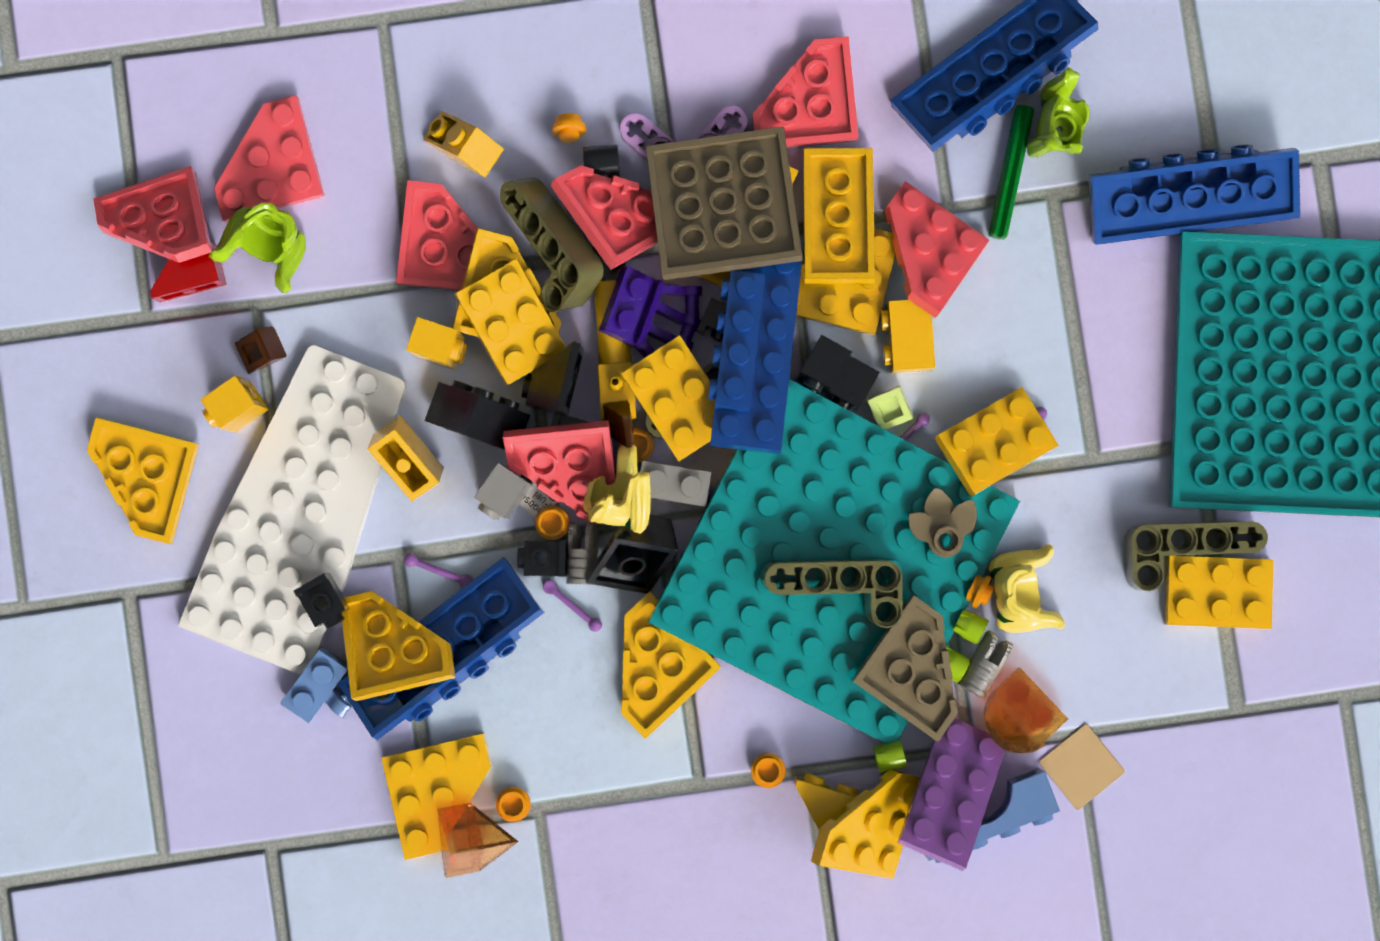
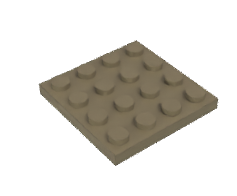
[646,126,803,280]

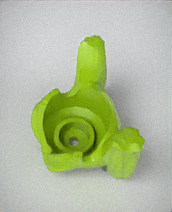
[1026,67,1090,158]
[209,203,306,293]

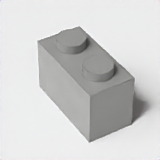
[641,461,712,508]
[474,463,533,520]

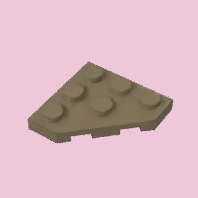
[851,594,958,742]

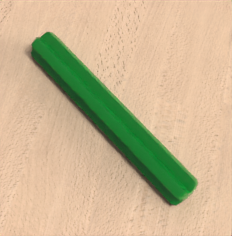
[988,105,1034,240]

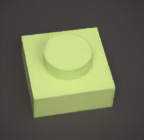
[867,386,914,430]

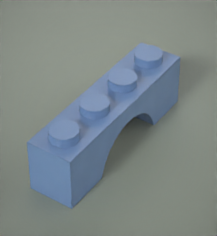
[925,768,1060,863]

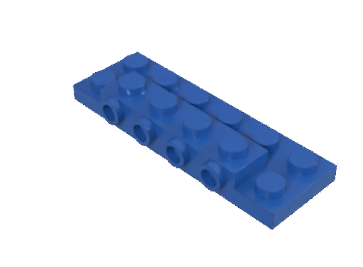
[890,0,1099,152]
[1088,145,1300,245]
[708,250,803,454]
[338,557,545,740]

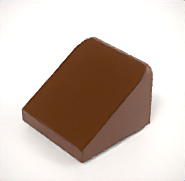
[234,326,287,374]
[603,400,634,448]

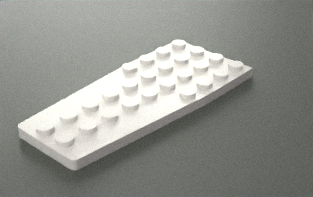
[178,345,406,675]

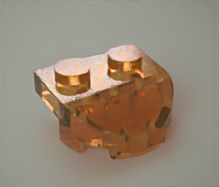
[984,667,1068,753]

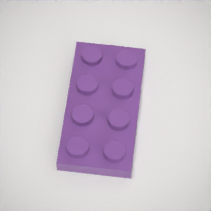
[897,718,1009,871]

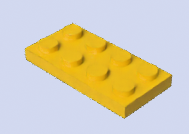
[803,148,875,284]

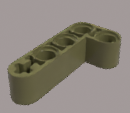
[500,177,604,312]
[1124,521,1268,591]
[760,559,903,628]

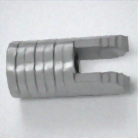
[566,522,599,585]
[958,630,1013,699]

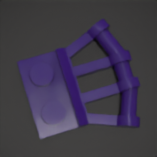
[598,266,702,358]

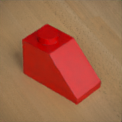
[150,242,227,303]

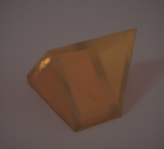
[437,803,519,878]

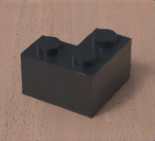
[797,334,880,411]
[424,380,531,450]

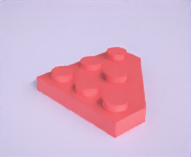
[752,36,859,148]
[214,95,325,223]
[550,165,658,270]
[93,166,212,263]
[396,180,477,291]
[884,181,989,318]
[503,420,616,522]

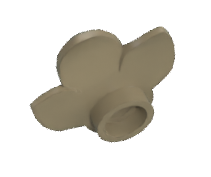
[908,488,977,558]

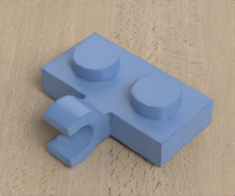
[280,646,352,723]

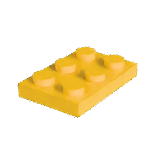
[454,259,566,385]
[621,335,715,462]
[934,387,1059,497]
[1164,556,1274,629]

